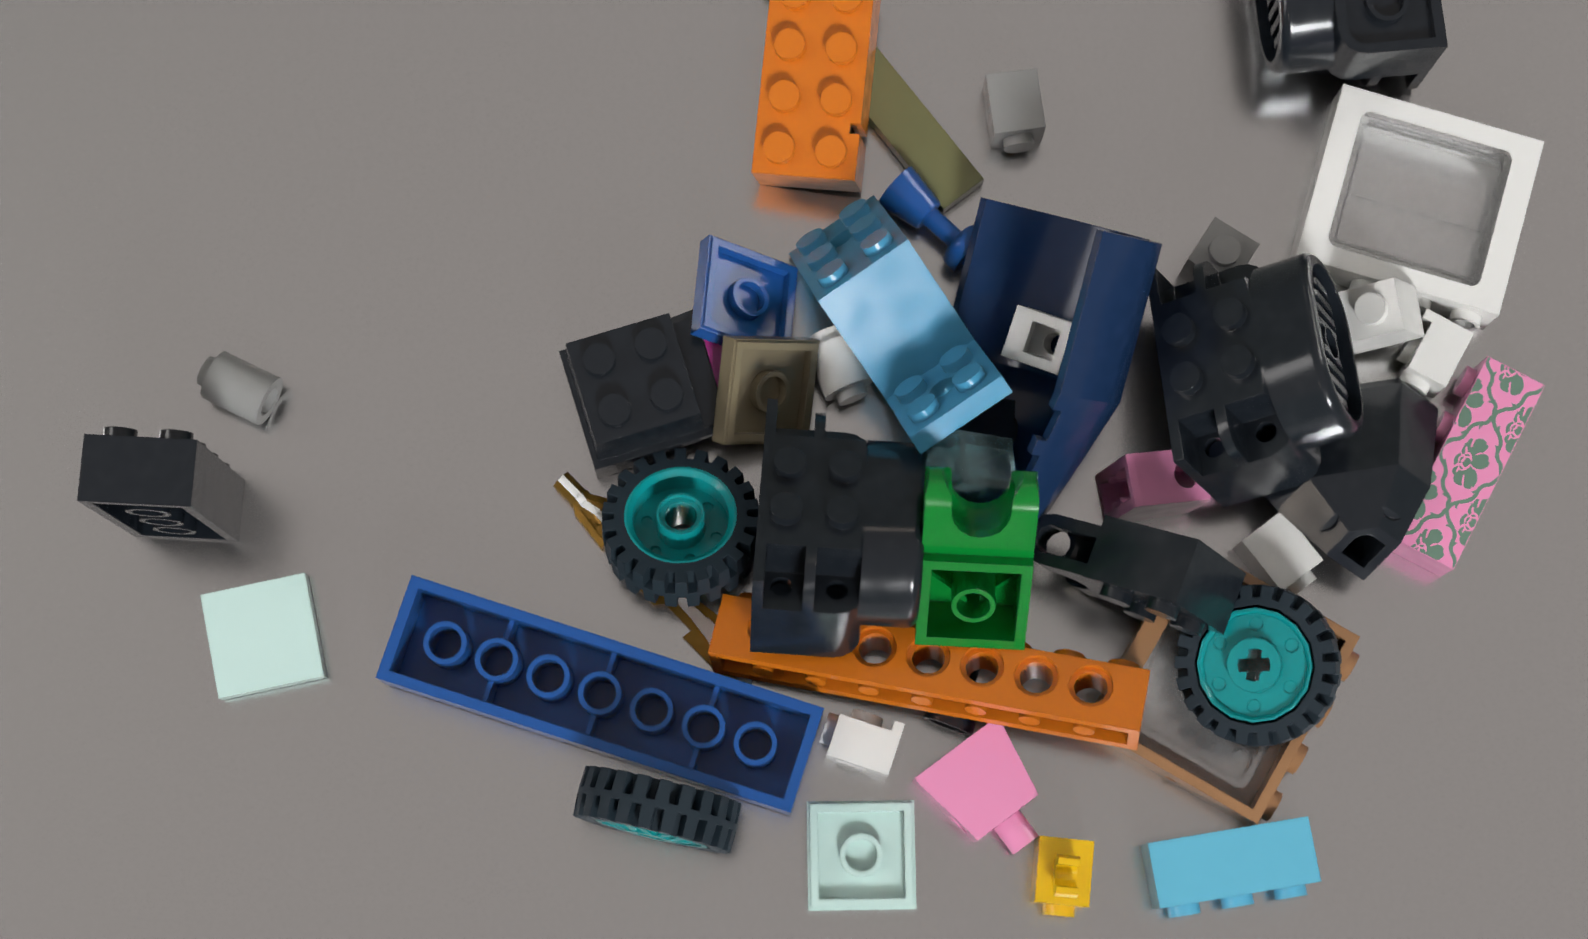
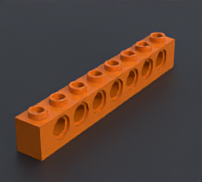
[708,592,1150,750]

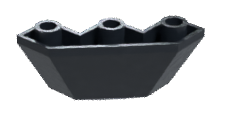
[1265,378,1438,581]

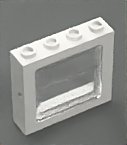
[1289,84,1544,330]

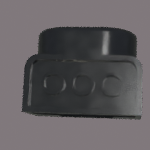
[1254,0,1448,89]
[1149,253,1364,507]
[750,398,927,657]

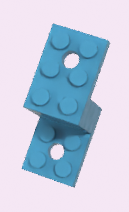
[788,195,1012,454]

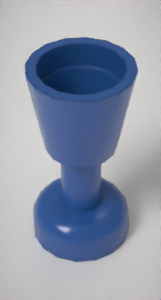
[879,166,974,273]

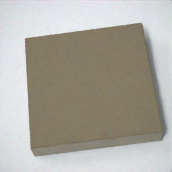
[712,336,820,445]

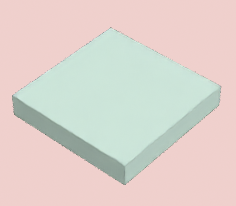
[200,573,327,700]
[806,800,917,911]

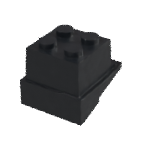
[559,309,718,479]

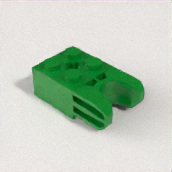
[915,466,1040,650]

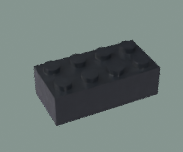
[77,426,245,542]

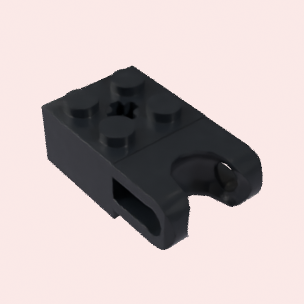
[1033,514,1246,636]

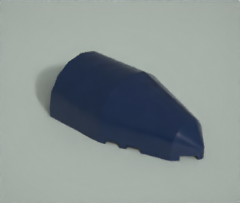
[934,197,1162,519]

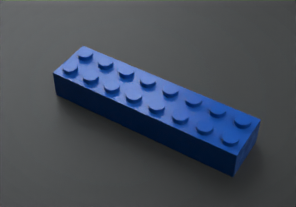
[375,575,824,816]

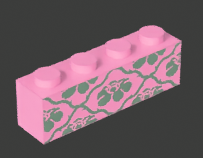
[1393,356,1545,577]

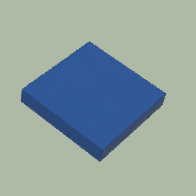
[690,235,798,346]

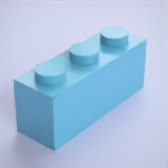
[1140,816,1321,918]

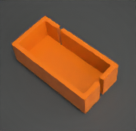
[751,0,881,193]

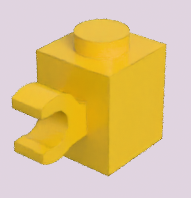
[1029,836,1094,918]

